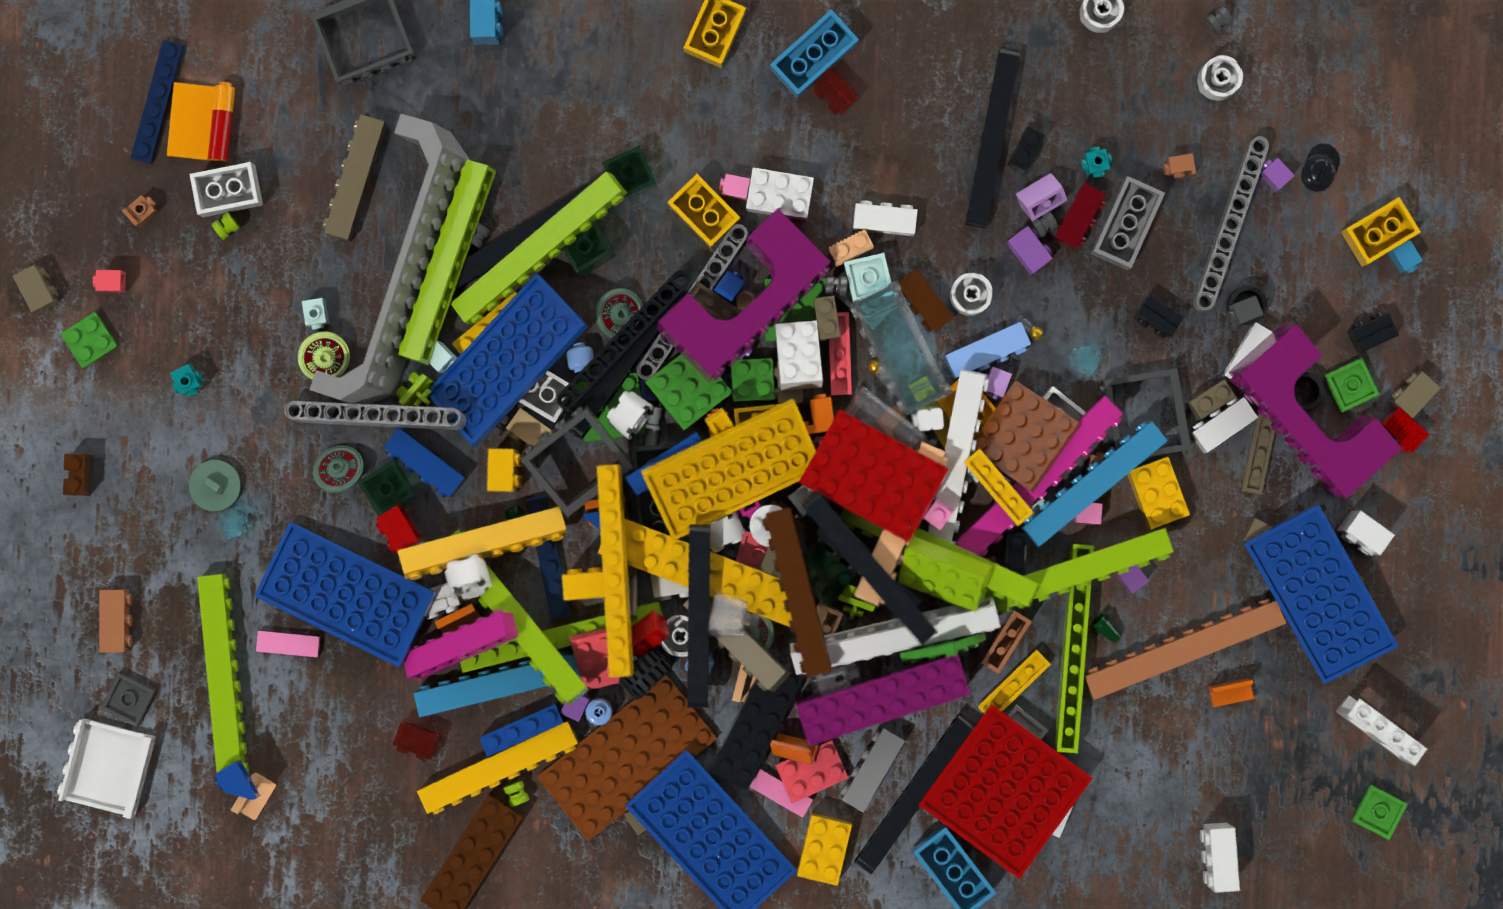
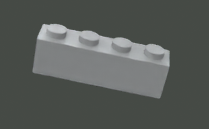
[840,727,905,813]

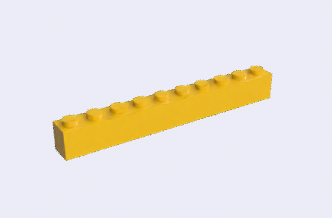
[597,465,634,677]

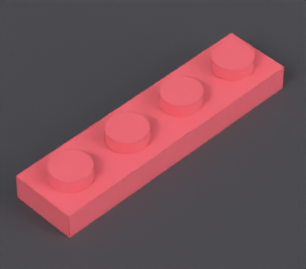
[829,312,852,395]

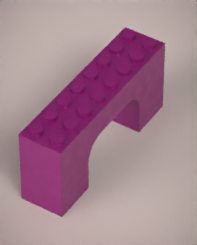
[657,209,830,382]
[1228,323,1402,499]
[795,654,971,746]

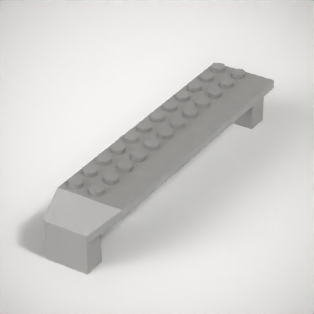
[310,114,470,404]

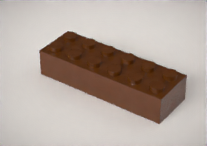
[420,792,525,909]

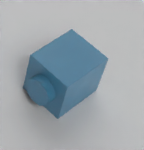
[1388,240,1423,274]

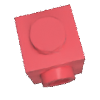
[93,270,126,293]

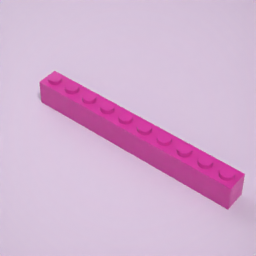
[956,395,1123,557]

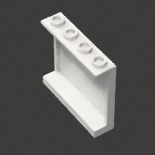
[57,718,156,819]

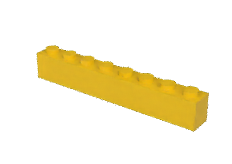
[398,507,567,580]
[417,720,579,815]

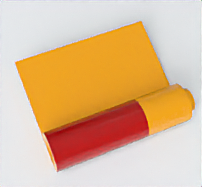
[167,82,236,162]

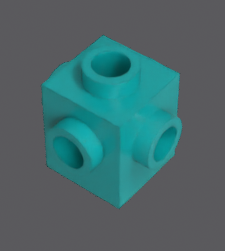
[1081,147,1112,178]
[170,364,204,397]

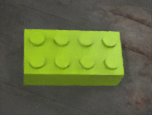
[898,537,992,612]

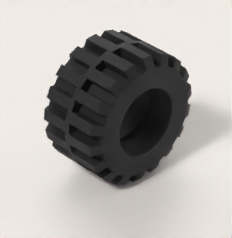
[619,646,673,700]

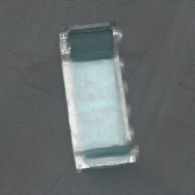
[850,280,953,415]

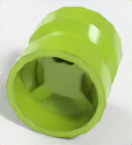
[211,212,240,240]
[503,780,530,807]

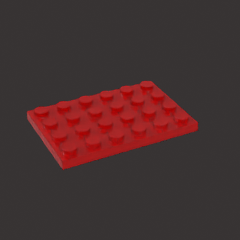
[799,409,950,543]

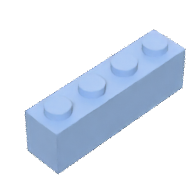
[944,322,1031,379]

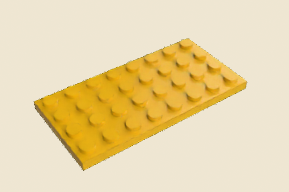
[641,399,816,541]

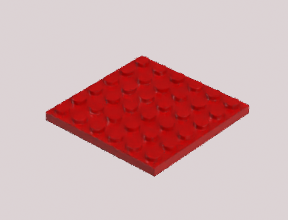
[918,704,1093,879]

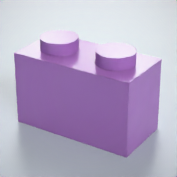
[1006,226,1053,275]

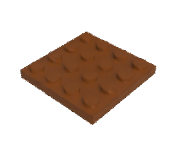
[974,381,1081,492]

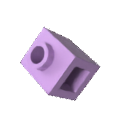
[984,367,1012,400]

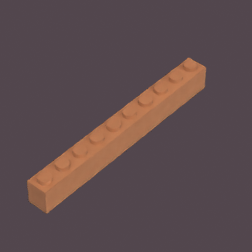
[1084,598,1286,700]

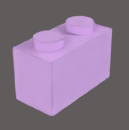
[1016,173,1067,221]

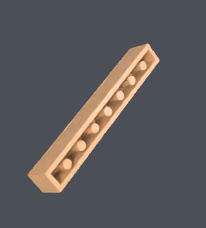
[855,442,948,607]

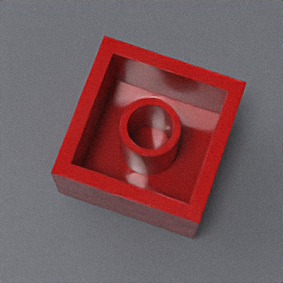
[376,506,424,554]

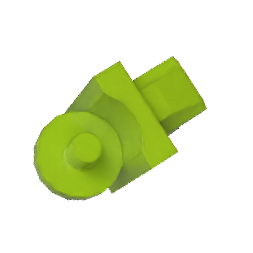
[395,371,434,407]
[837,584,875,620]

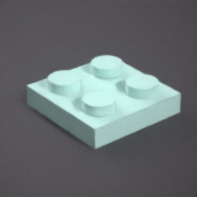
[844,253,894,303]

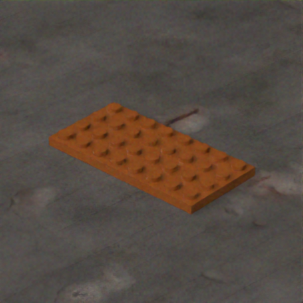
[537,674,717,841]

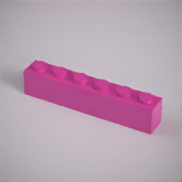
[404,610,519,679]

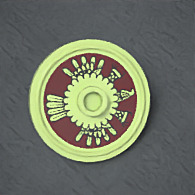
[298,332,350,380]

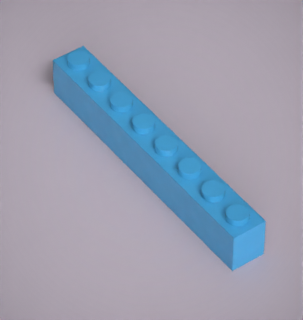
[1021,421,1168,547]
[413,651,581,717]

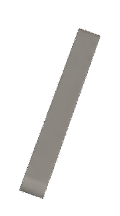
[1193,136,1269,312]
[637,224,748,380]
[285,401,467,430]

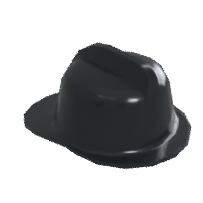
[1301,144,1340,192]

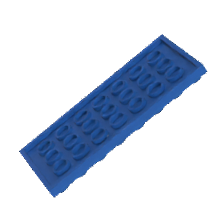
[429,273,588,448]
[1244,503,1399,684]
[254,522,437,668]
[625,749,798,909]

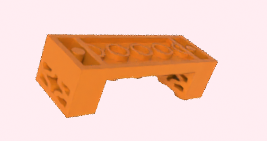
[707,394,834,438]

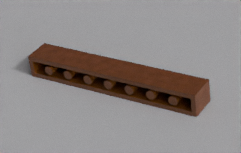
[763,507,833,678]

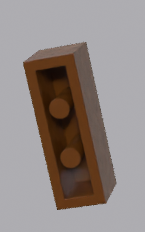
[896,268,954,334]

